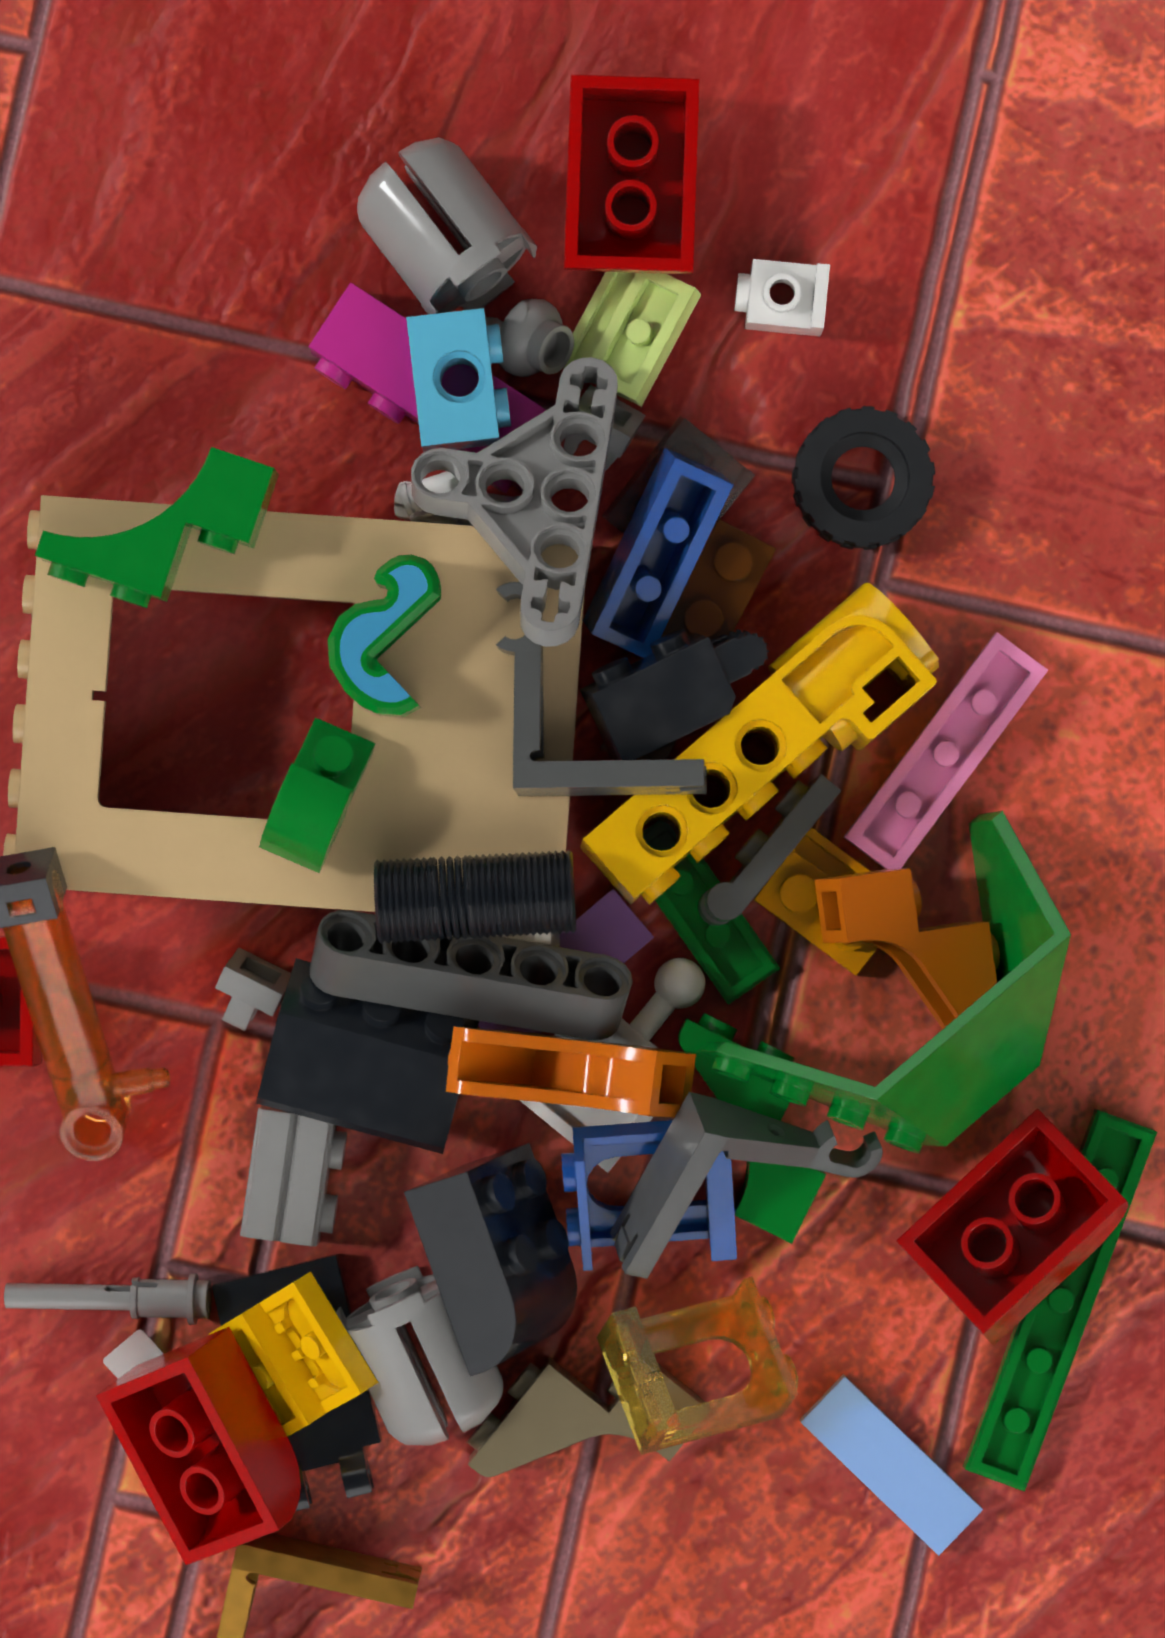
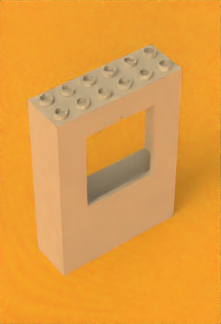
[3,495,585,912]

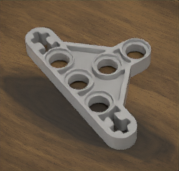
[411,357,618,647]

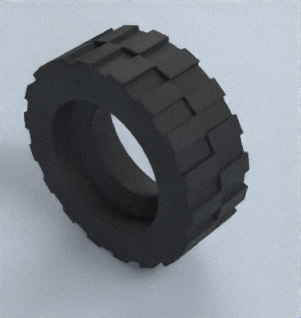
[792,406,935,550]

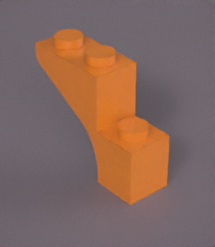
[814,868,1000,1029]
[446,1026,696,1118]

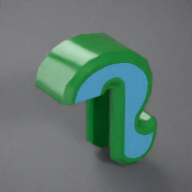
[328,554,441,717]

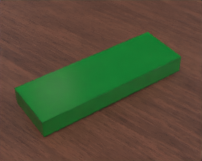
[643,820,780,1005]

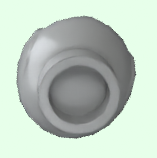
[486,299,574,377]

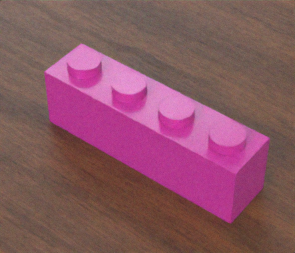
[308,282,546,494]

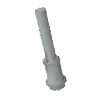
[4,1273,212,1325]

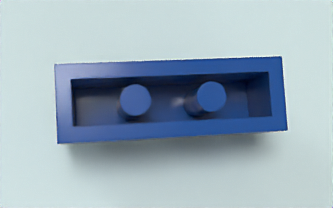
[583,447,734,658]

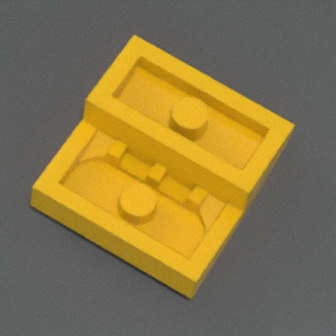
[209,1271,378,1437]

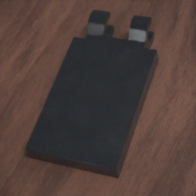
[212,1254,382,1511]

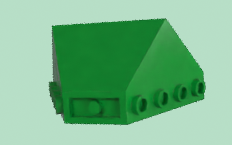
[696,811,1071,1153]

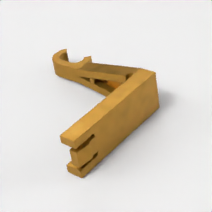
[217,1533,422,1638]

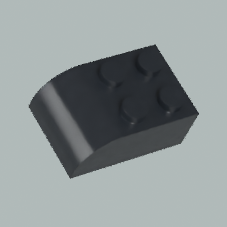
[404,1143,577,1376]

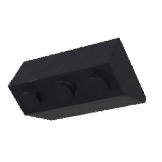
[256,958,479,1154]

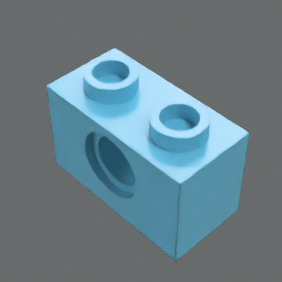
[406,308,511,452]

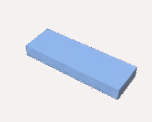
[800,1374,983,1556]

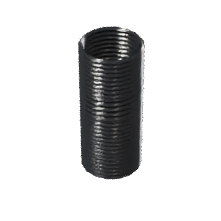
[374,850,577,944]

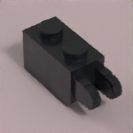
[580,629,769,760]

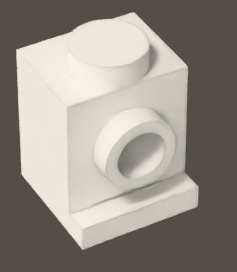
[734,259,830,337]

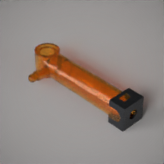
[0,847,170,1161]

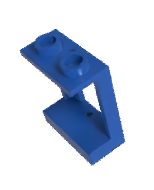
[561,1120,737,1271]

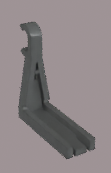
[496,582,707,796]
[610,1092,883,1279]

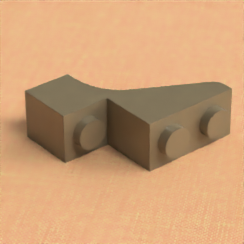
[467,1356,710,1477]

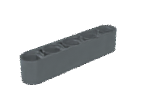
[310,910,633,1040]

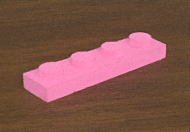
[843,632,1048,869]

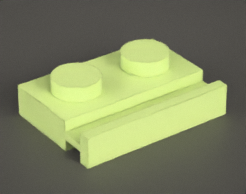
[563,272,701,407]

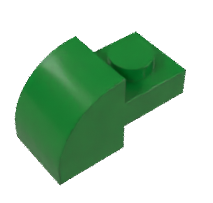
[259,717,376,873]

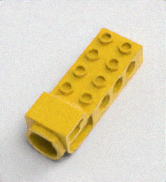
[580,583,939,905]

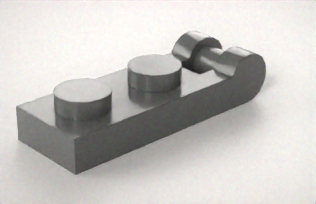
[698,774,841,926]

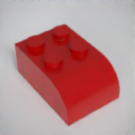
[564,74,700,274]
[896,1108,1128,1346]
[96,1327,301,1565]

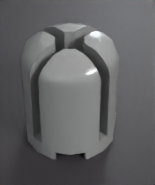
[357,137,537,314]
[336,1266,503,1446]

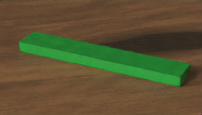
[963,1109,1157,1492]

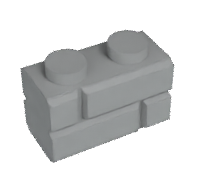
[240,1106,347,1247]

